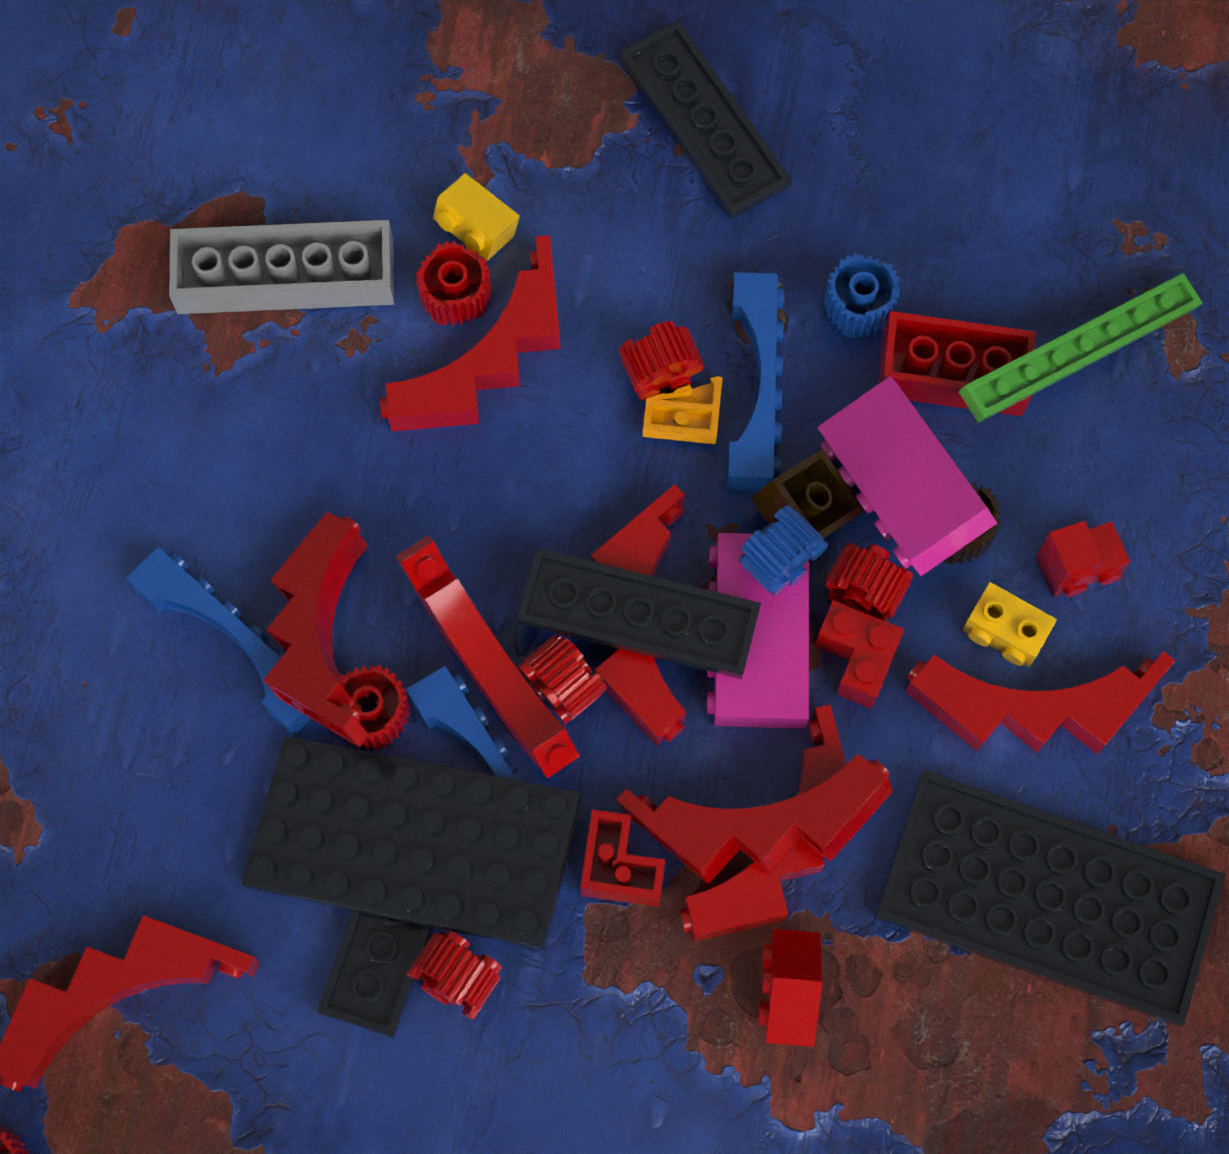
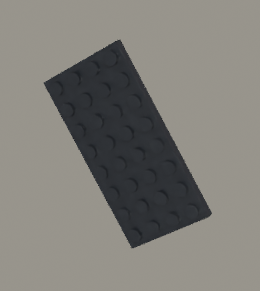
[241,736,583,951]
[875,770,1226,1027]

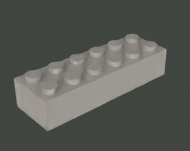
[169,220,394,314]

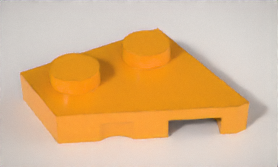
[642,376,722,444]

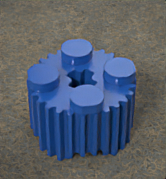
[823,252,900,339]
[738,505,829,596]

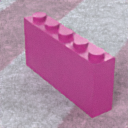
[817,375,997,576]
[707,533,809,729]

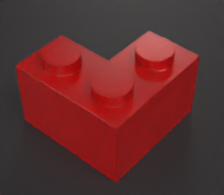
[1036,521,1130,597]
[815,600,904,709]
[580,810,665,907]
[758,929,823,1047]

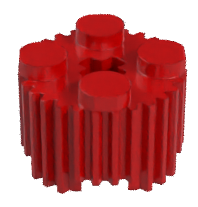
[416,241,491,326]
[618,320,704,401]
[825,543,913,622]
[517,634,607,725]
[339,665,410,751]
[406,931,502,1020]

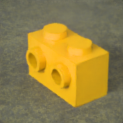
[433,173,520,261]
[963,582,1057,667]

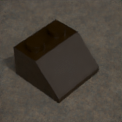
[750,449,865,538]

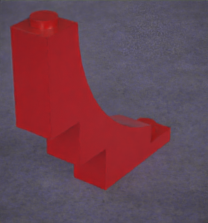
[380,235,560,432]
[591,484,686,746]
[263,512,369,747]
[396,536,580,778]
[905,651,1175,754]
[679,704,847,942]
[616,754,893,884]
[0,915,260,1092]

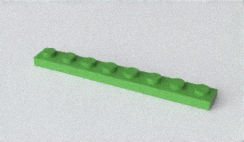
[958,273,1203,423]

